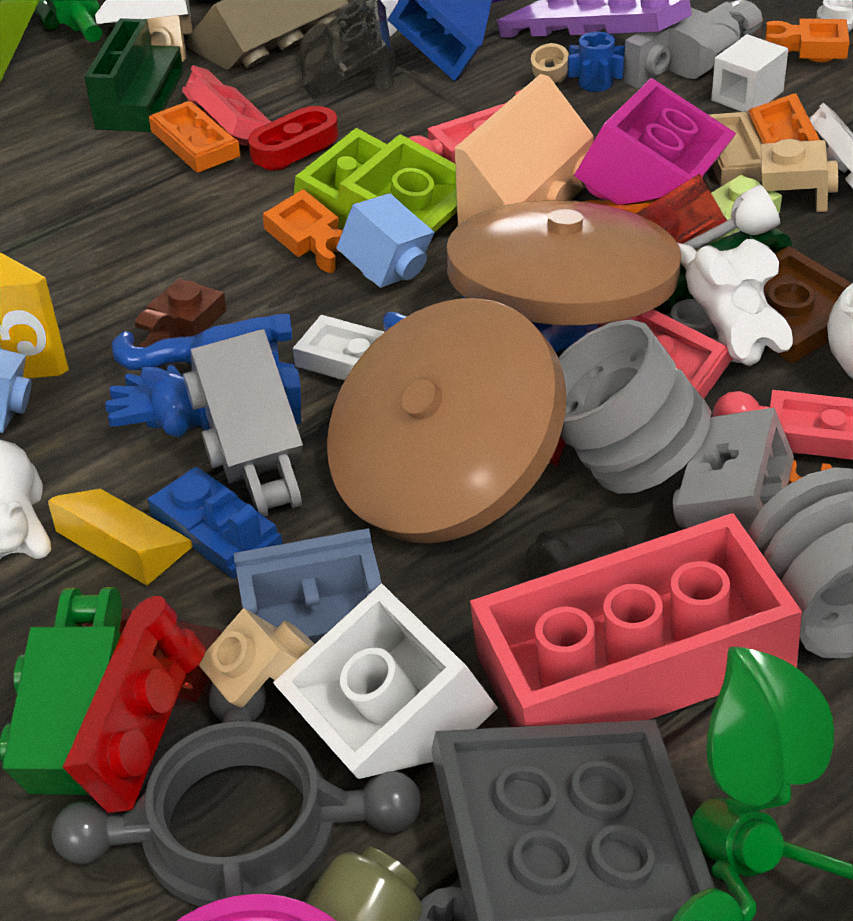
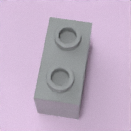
[673,408,794,533]

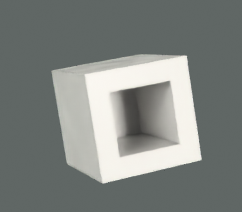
[711,34,788,114]

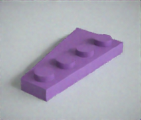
[497,0,692,38]

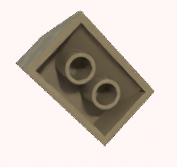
[185,0,349,71]

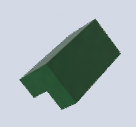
[84,18,184,132]

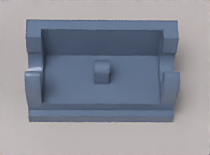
[233,528,381,643]

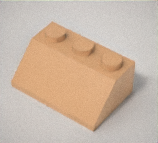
[455,74,594,225]

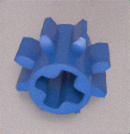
[568,32,625,92]

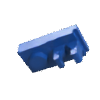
[147,466,283,579]

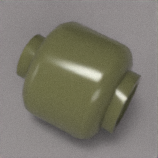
[304,846,422,921]

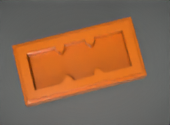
[748,93,820,144]
[149,101,240,173]

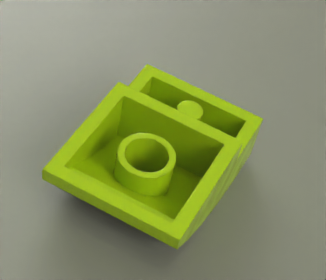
[294,128,457,232]

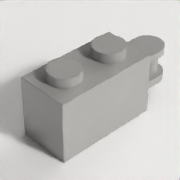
[183,329,303,517]

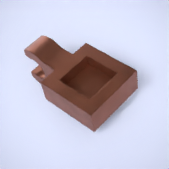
[135,279,226,347]

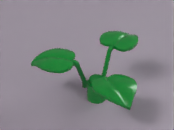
[672,647,853,921]

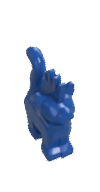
[105,314,301,437]

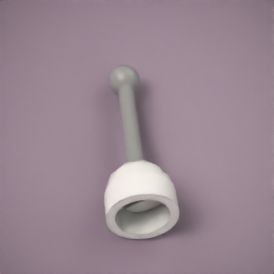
[683,185,780,250]

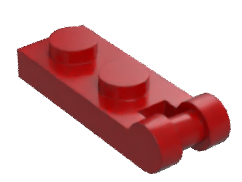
[62,596,206,813]

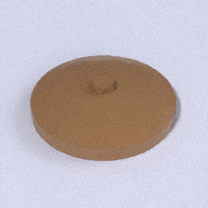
[447,200,681,325]
[327,298,566,543]

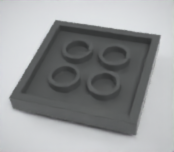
[431,720,715,921]

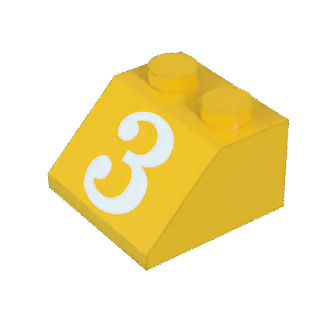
[0,252,69,378]

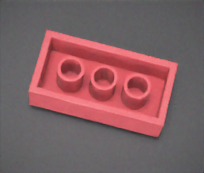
[470,513,802,727]

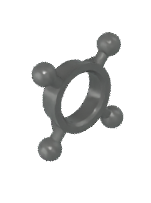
[51,683,421,907]

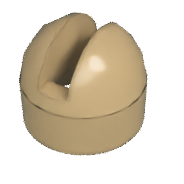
[531,43,569,84]

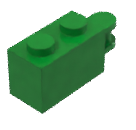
[0,587,122,795]

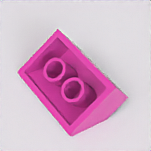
[574,78,736,205]

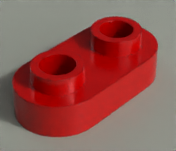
[248,106,339,171]

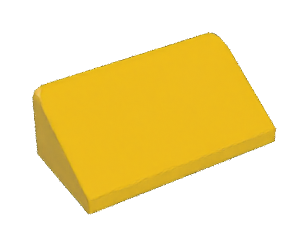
[48,488,193,586]

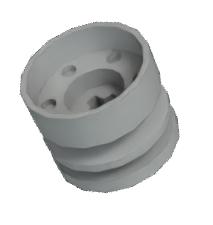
[559,319,711,494]
[748,467,853,658]

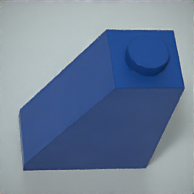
[387,0,492,81]

